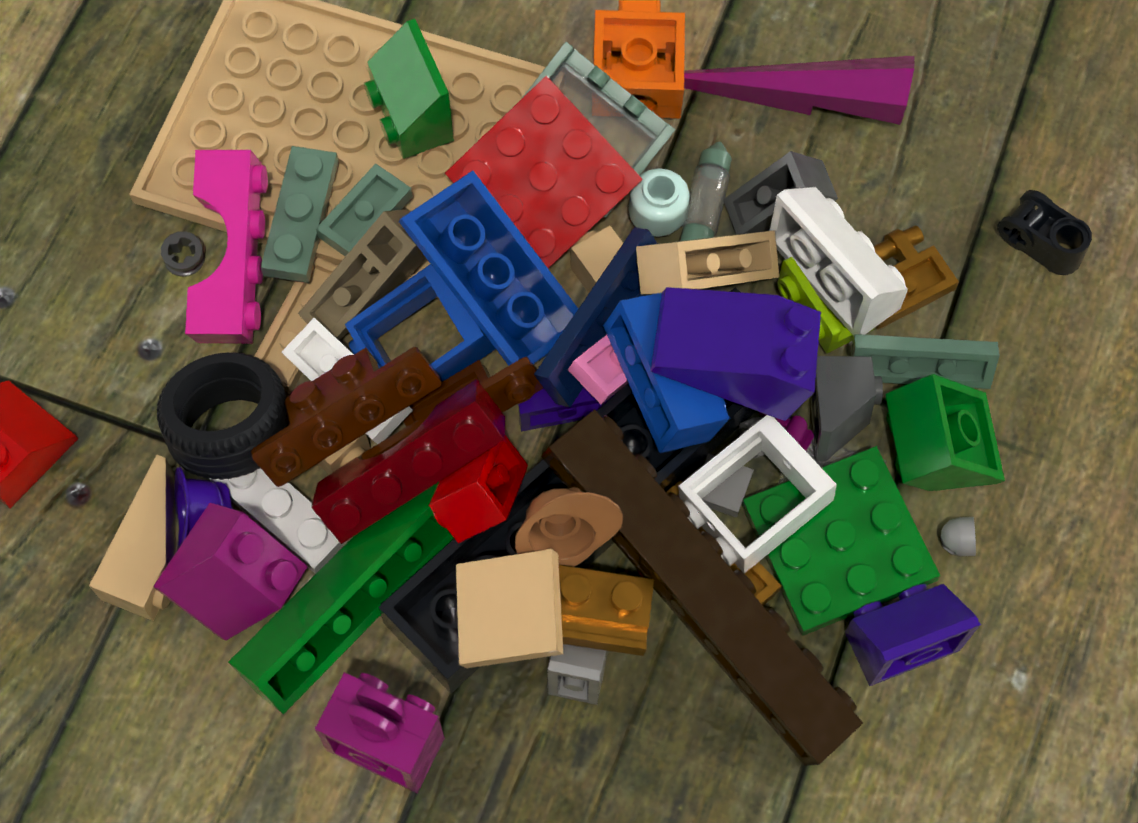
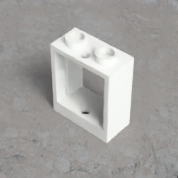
[678,415,836,574]

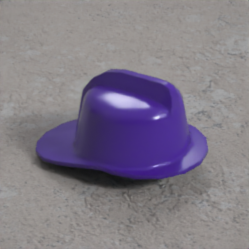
[175,467,232,550]

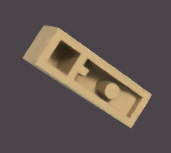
[89,455,175,621]

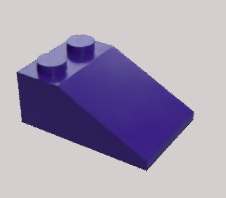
[651,287,821,421]

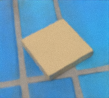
[456,549,563,668]

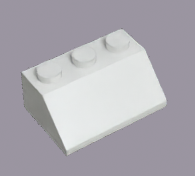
[769,187,908,336]

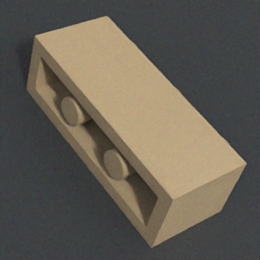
[636,230,779,295]

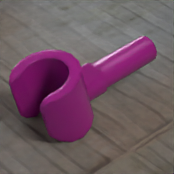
[759,412,815,451]

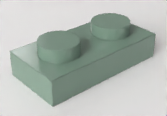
[316,163,413,257]

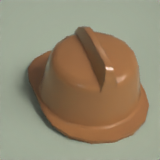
[515,487,623,567]

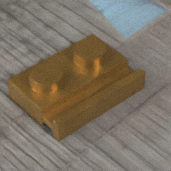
[559,565,654,656]

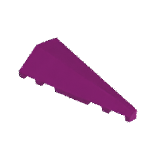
[684,56,915,125]

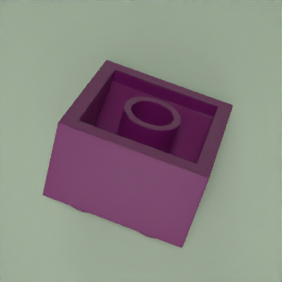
[153,503,308,641]

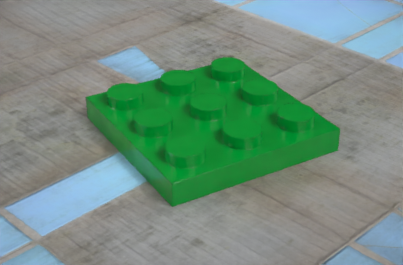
[742,446,940,636]

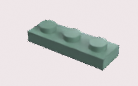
[260,146,339,283]
[850,334,1000,389]

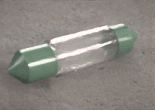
[680,142,732,241]

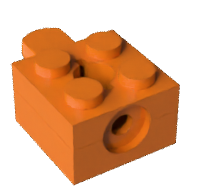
[592,0,685,119]

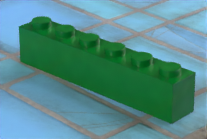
[228,481,454,715]

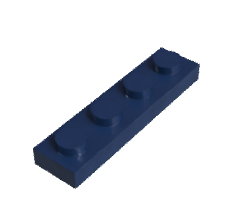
[534,227,657,408]

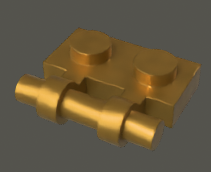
[874,225,959,330]

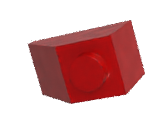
[429,435,528,543]

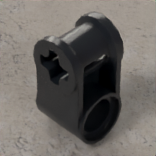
[997,190,1092,275]

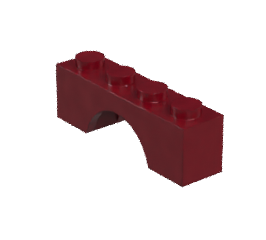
[311,379,505,544]

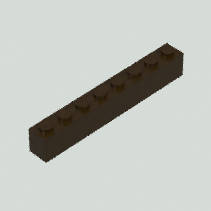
[541,409,863,766]

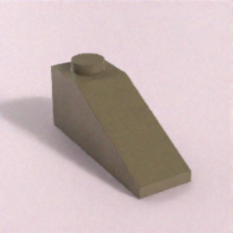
[298,209,426,340]

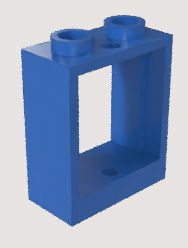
[345,264,495,382]

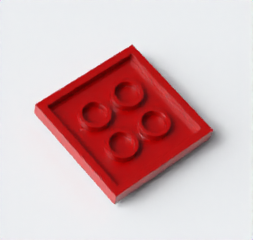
[445,75,643,268]

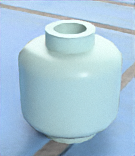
[628,168,690,237]

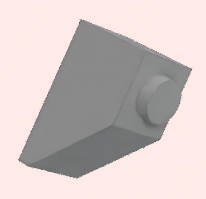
[548,644,609,705]

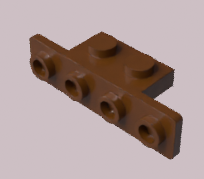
[251,347,441,487]
[361,357,544,460]

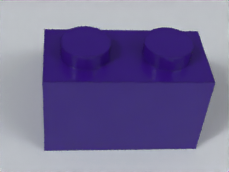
[845,584,980,686]

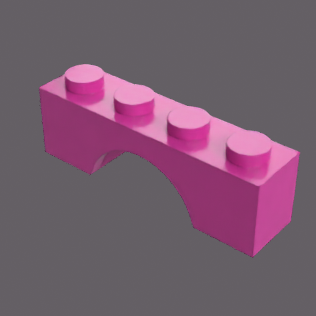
[185,150,268,344]

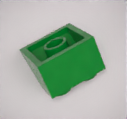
[364,19,454,159]
[885,374,1005,491]

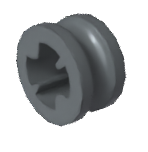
[161,231,205,277]

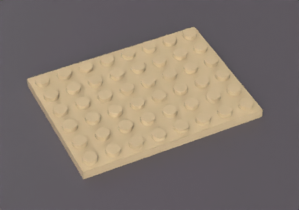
[129,0,565,298]

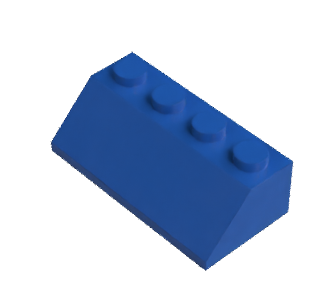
[399,171,579,366]

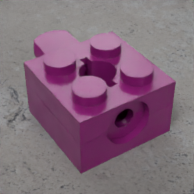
[315,672,445,794]

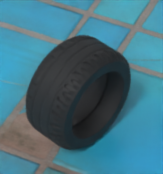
[157,352,290,480]

